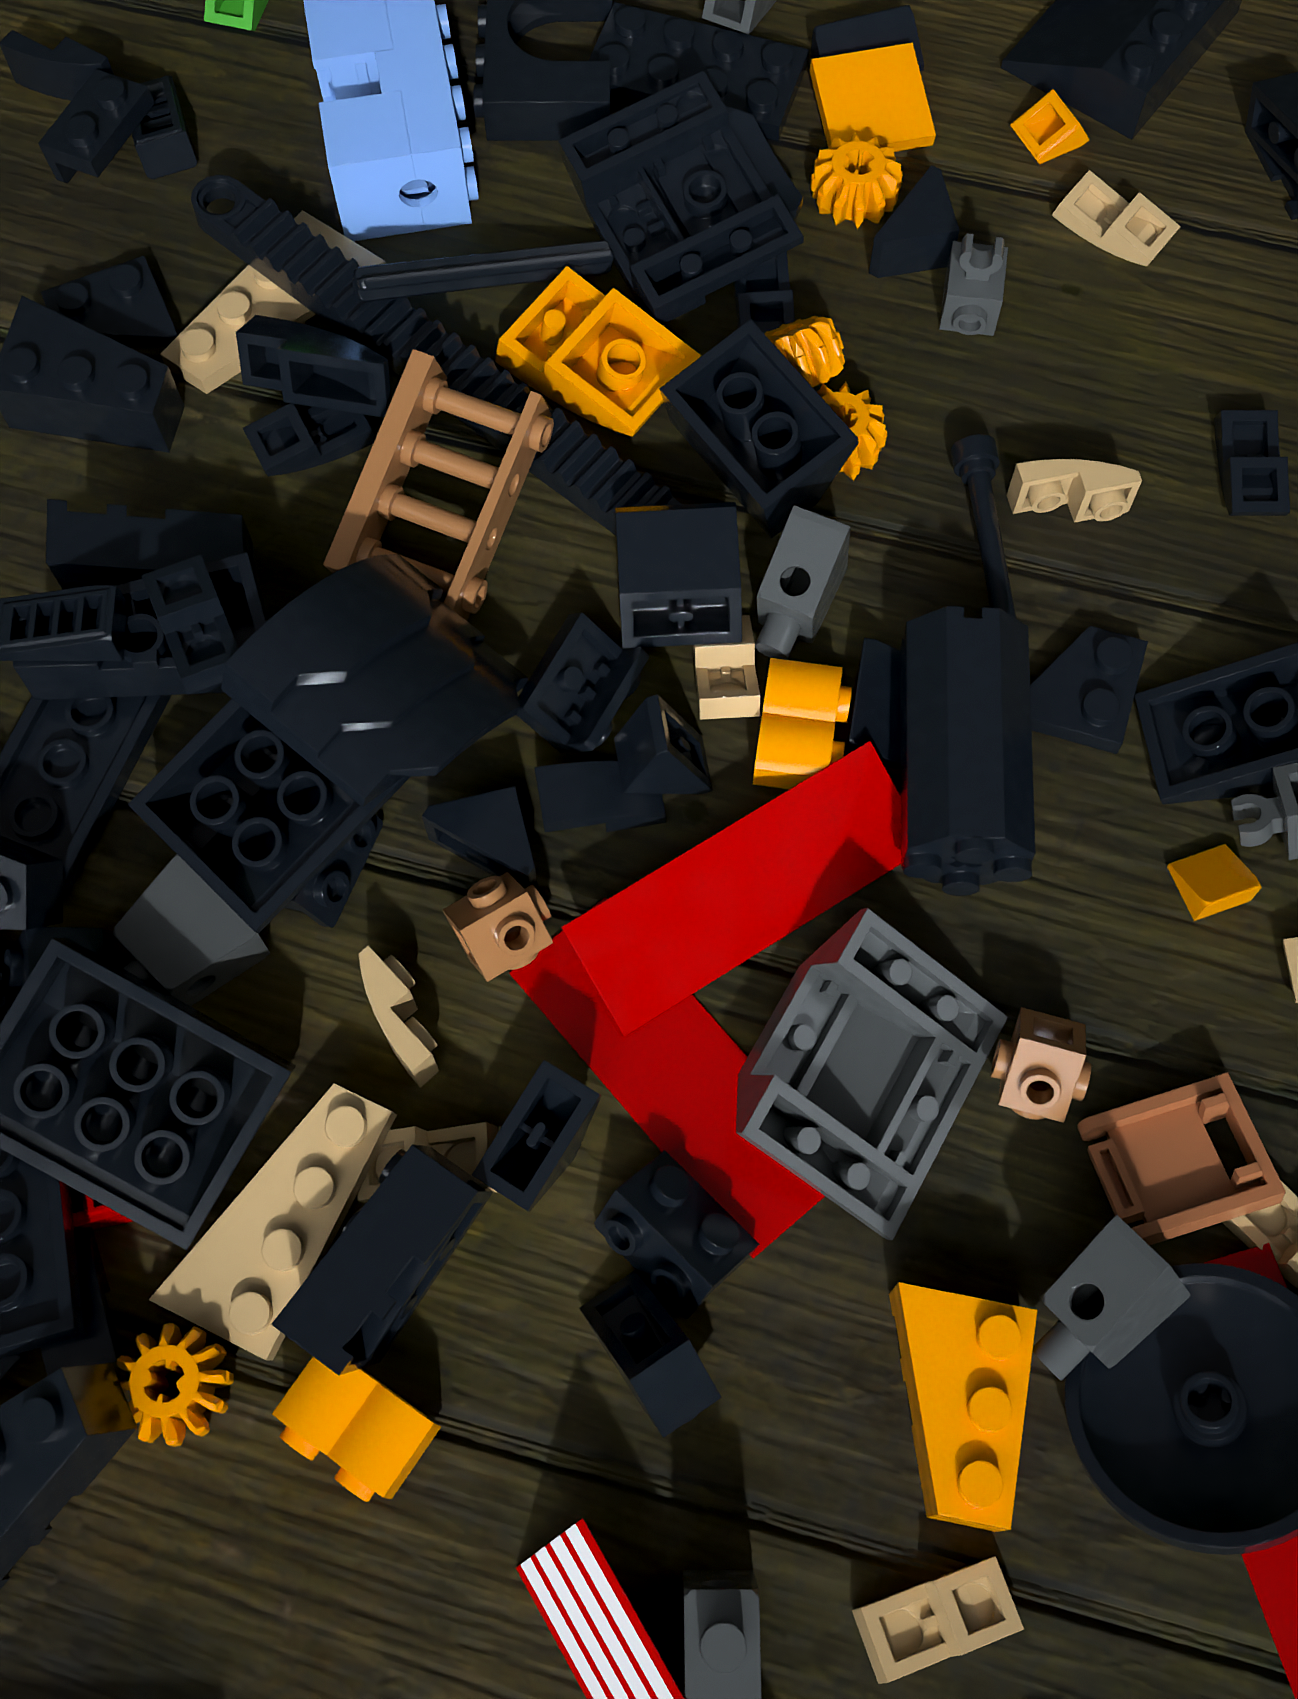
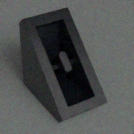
[869,165,959,278]
[614,694,713,794]
[422,786,539,890]
[472,1060,601,1212]

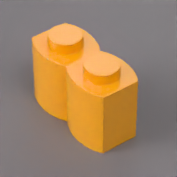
[753,658,852,789]
[272,1357,441,1502]

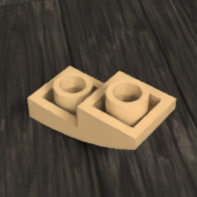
[1006,459,1142,523]
[359,945,439,1088]

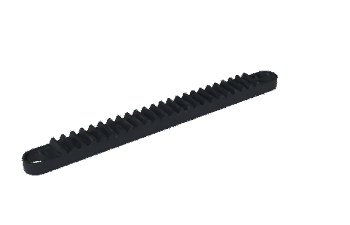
[191,175,682,536]

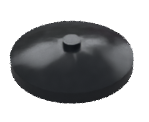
[1065,1263,1298,1555]

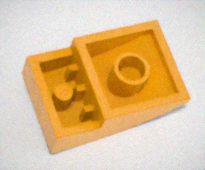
[495,266,701,437]

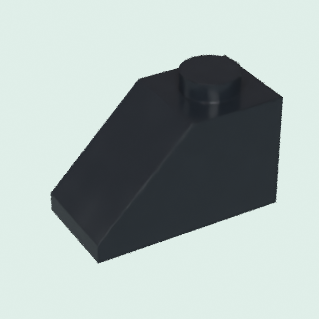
[579,1271,722,1438]

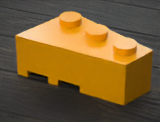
[889,1282,1037,1532]

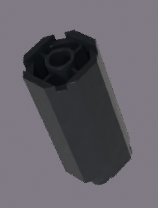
[900,606,1036,896]

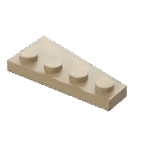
[160,210,386,394]
[149,1084,397,1360]

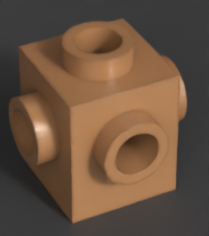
[442,872,553,982]
[990,1007,1092,1123]

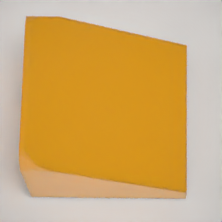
[1010,89,1090,164]
[1167,844,1262,921]

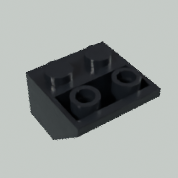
[615,502,742,648]

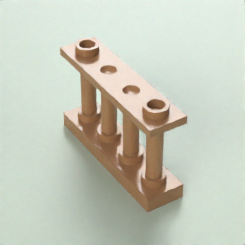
[323,349,554,621]

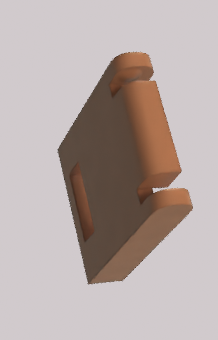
[1077,1072,1286,1245]

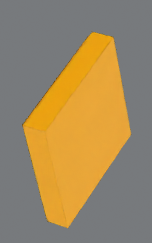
[809,42,936,152]

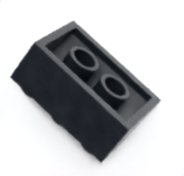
[659,319,859,539]

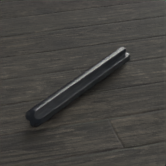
[352,240,614,302]

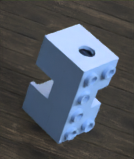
[303,0,479,241]

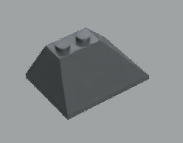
[736,908,1008,1240]

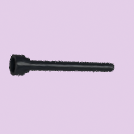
[951,434,1017,619]

